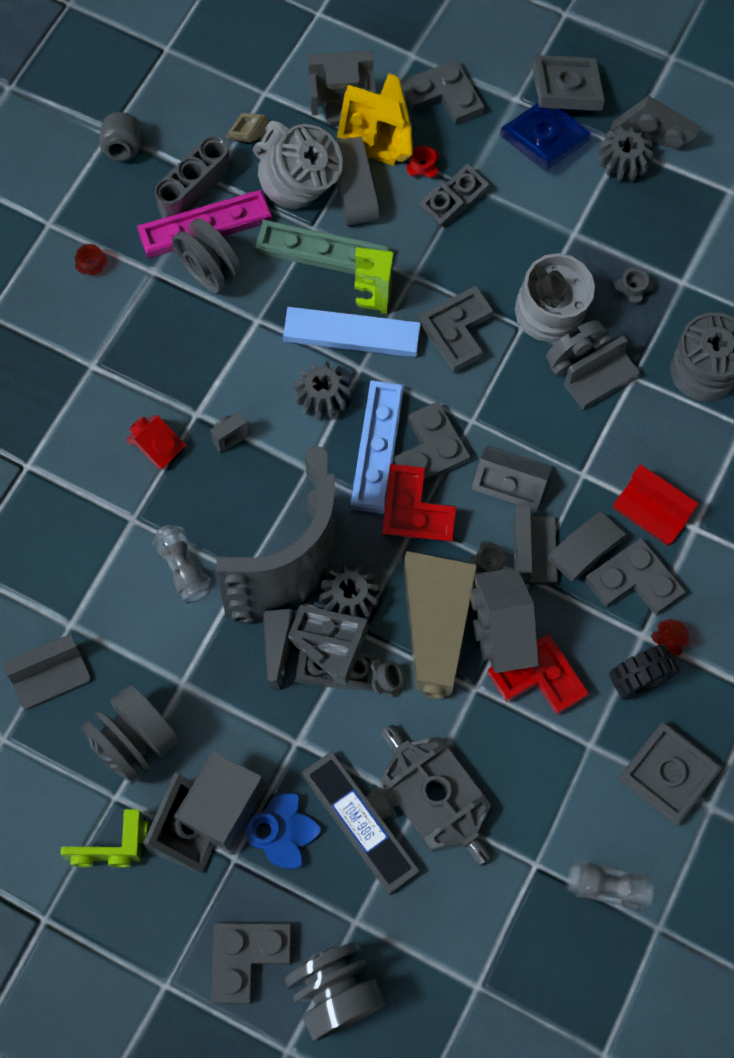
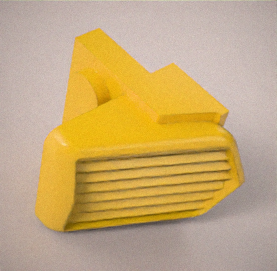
[337,73,413,166]

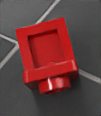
[126,415,186,469]

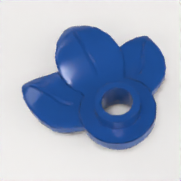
[245,794,321,869]

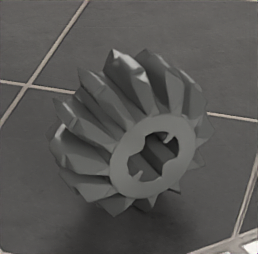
[598,125,654,182]
[294,361,351,420]
[319,563,380,619]

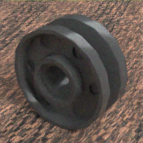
[171,218,241,293]

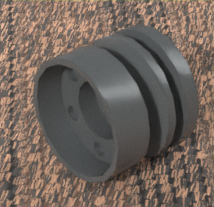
[670,312,734,402]
[80,684,180,785]
[284,941,387,1042]

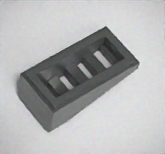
[263,609,295,691]

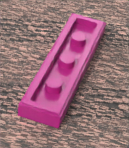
[137,189,272,259]

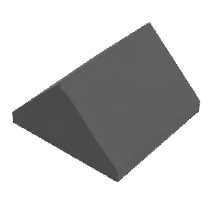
[174,752,269,855]
[143,773,214,873]

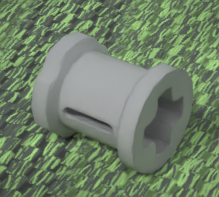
[253,121,289,160]

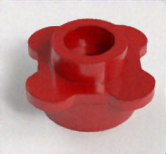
[406,146,439,178]

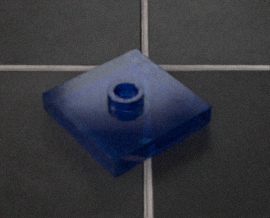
[500,102,591,172]

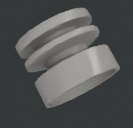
[258,124,343,209]
[515,253,595,343]

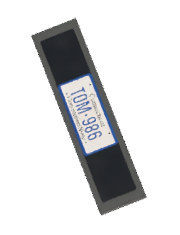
[301,751,420,895]

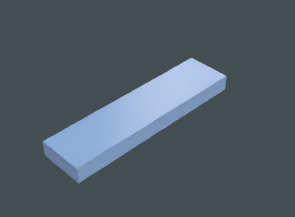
[283,307,420,358]
[350,380,404,514]

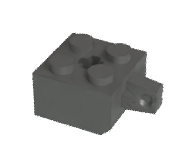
[470,569,538,673]

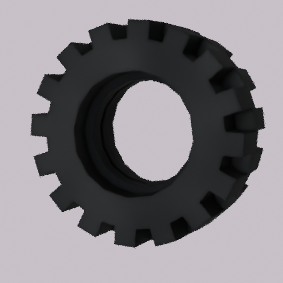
[609,644,680,701]

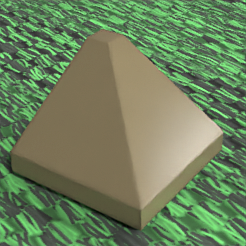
[226,113,270,142]

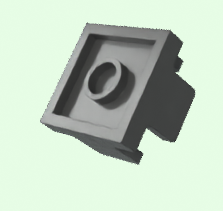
[308,50,376,126]

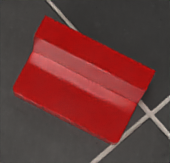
[613,464,699,546]

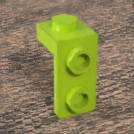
[61,809,149,868]

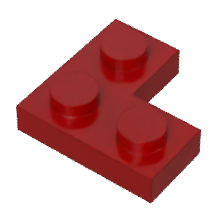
[382,464,456,542]
[487,634,589,715]

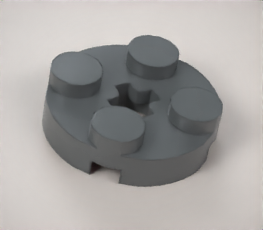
[546,320,614,377]

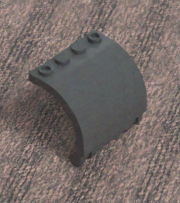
[216,446,335,623]

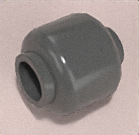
[99,112,143,161]

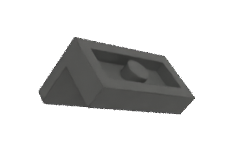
[564,335,640,411]
[471,446,552,511]
[513,506,557,585]
[2,634,91,710]

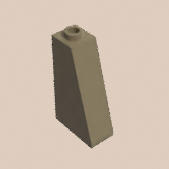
[404,551,477,699]

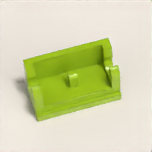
[355,247,393,314]

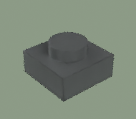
[211,412,249,454]

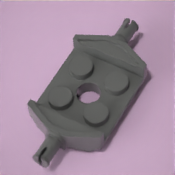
[380,724,492,867]

